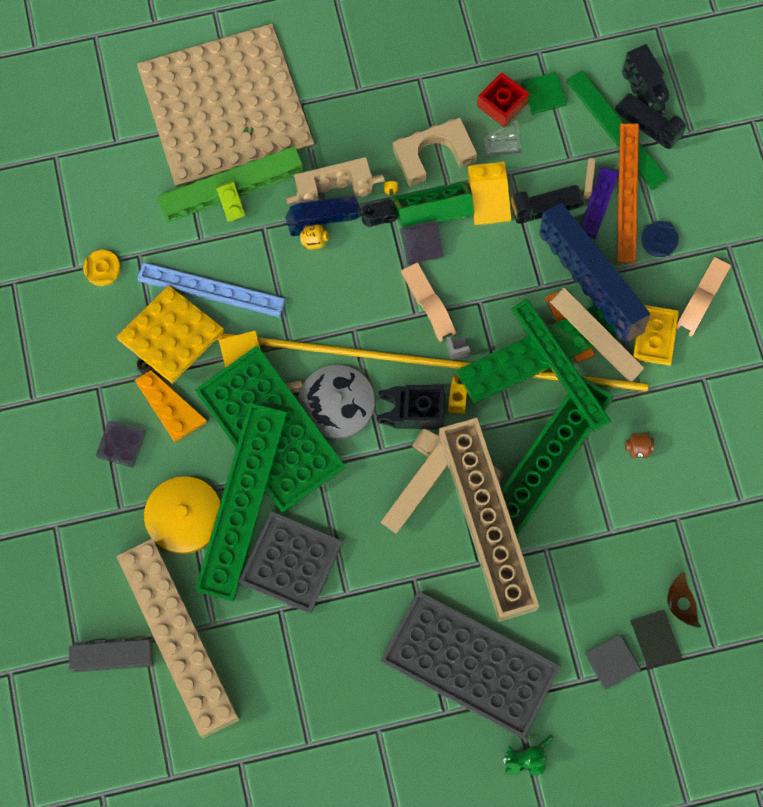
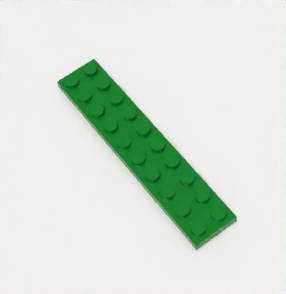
[456,305,617,405]
[195,403,288,602]

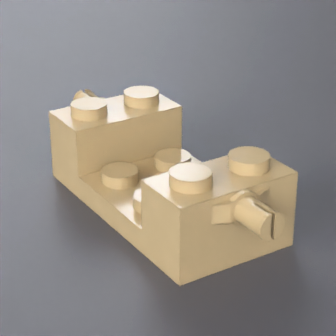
[286,157,384,210]

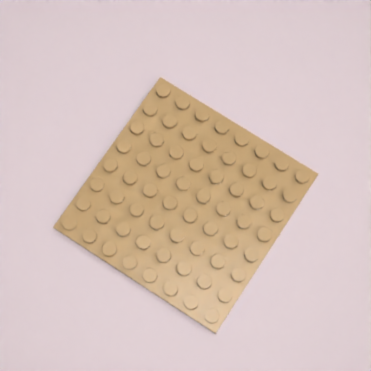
[137,24,314,187]

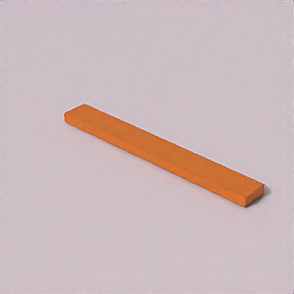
[617,124,639,264]

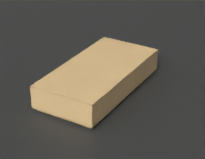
[583,158,596,200]

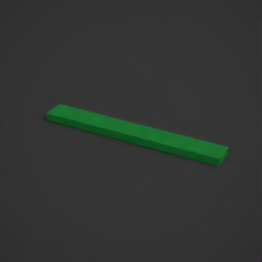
[567,70,668,190]
[511,299,611,432]

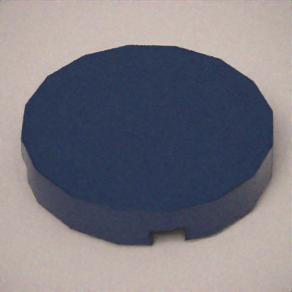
[641,221,679,258]

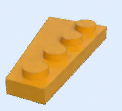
[135,370,207,443]

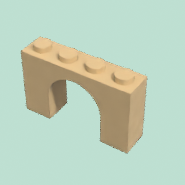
[393,118,477,187]

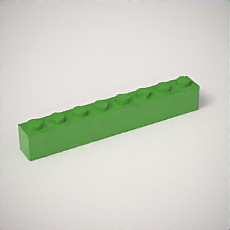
[157,146,304,223]

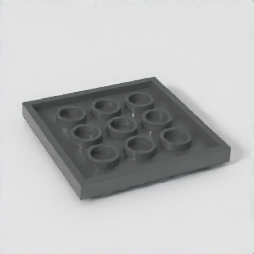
[238,511,343,614]

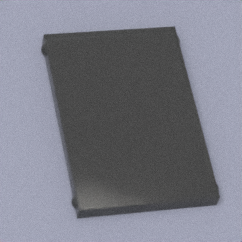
[630,610,682,670]

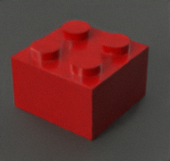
[477,72,529,128]

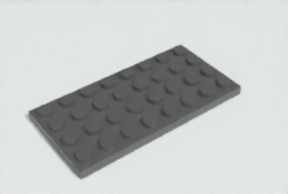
[380,591,561,740]

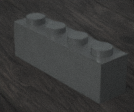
[69,637,153,673]

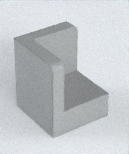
[446,337,470,361]

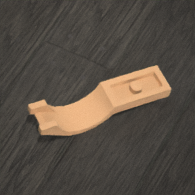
[676,257,731,336]
[401,262,457,343]

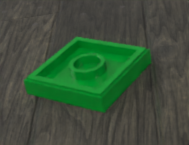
[521,72,567,115]

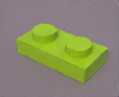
[216,181,245,222]

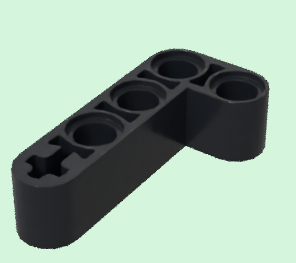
[615,93,686,149]
[510,185,585,224]

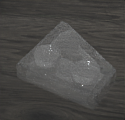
[484,121,522,156]

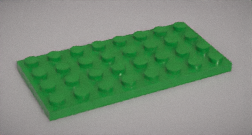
[195,346,346,513]

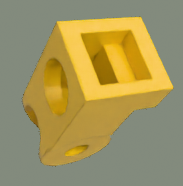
[448,375,467,414]

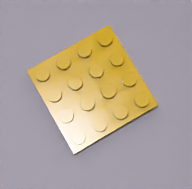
[116,285,224,384]

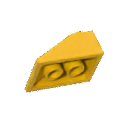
[467,162,511,225]

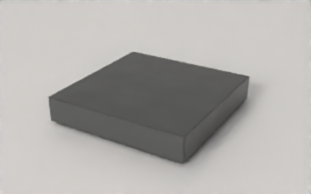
[584,635,640,690]

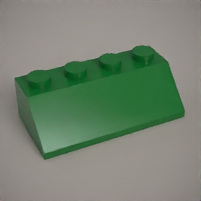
[393,182,474,231]

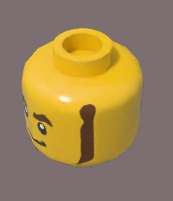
[300,224,329,250]

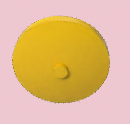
[144,476,221,554]

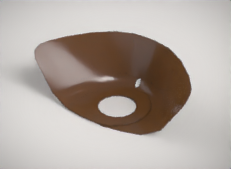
[667,572,701,628]

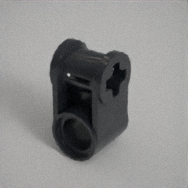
[362,199,398,227]

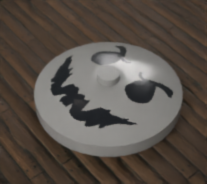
[298,365,375,440]

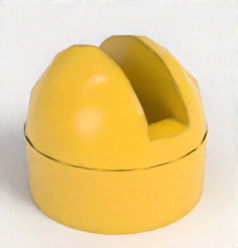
[384,181,399,195]

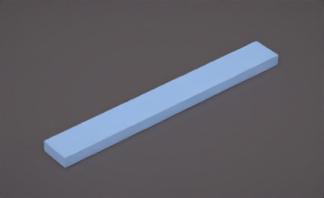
[137,262,285,318]

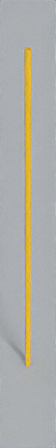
[216,333,648,391]

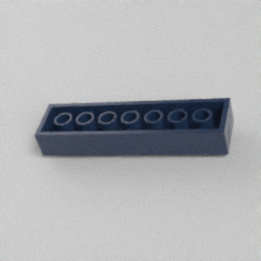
[539,203,651,343]

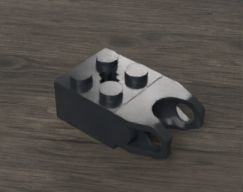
[622,44,669,115]
[377,385,446,430]

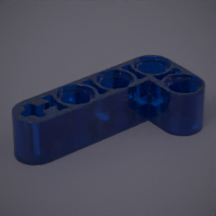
[285,196,362,236]

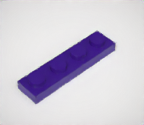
[581,167,619,239]

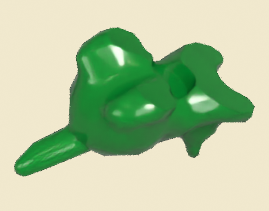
[503,735,553,776]

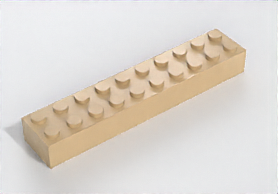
[439,418,539,622]
[116,539,239,739]

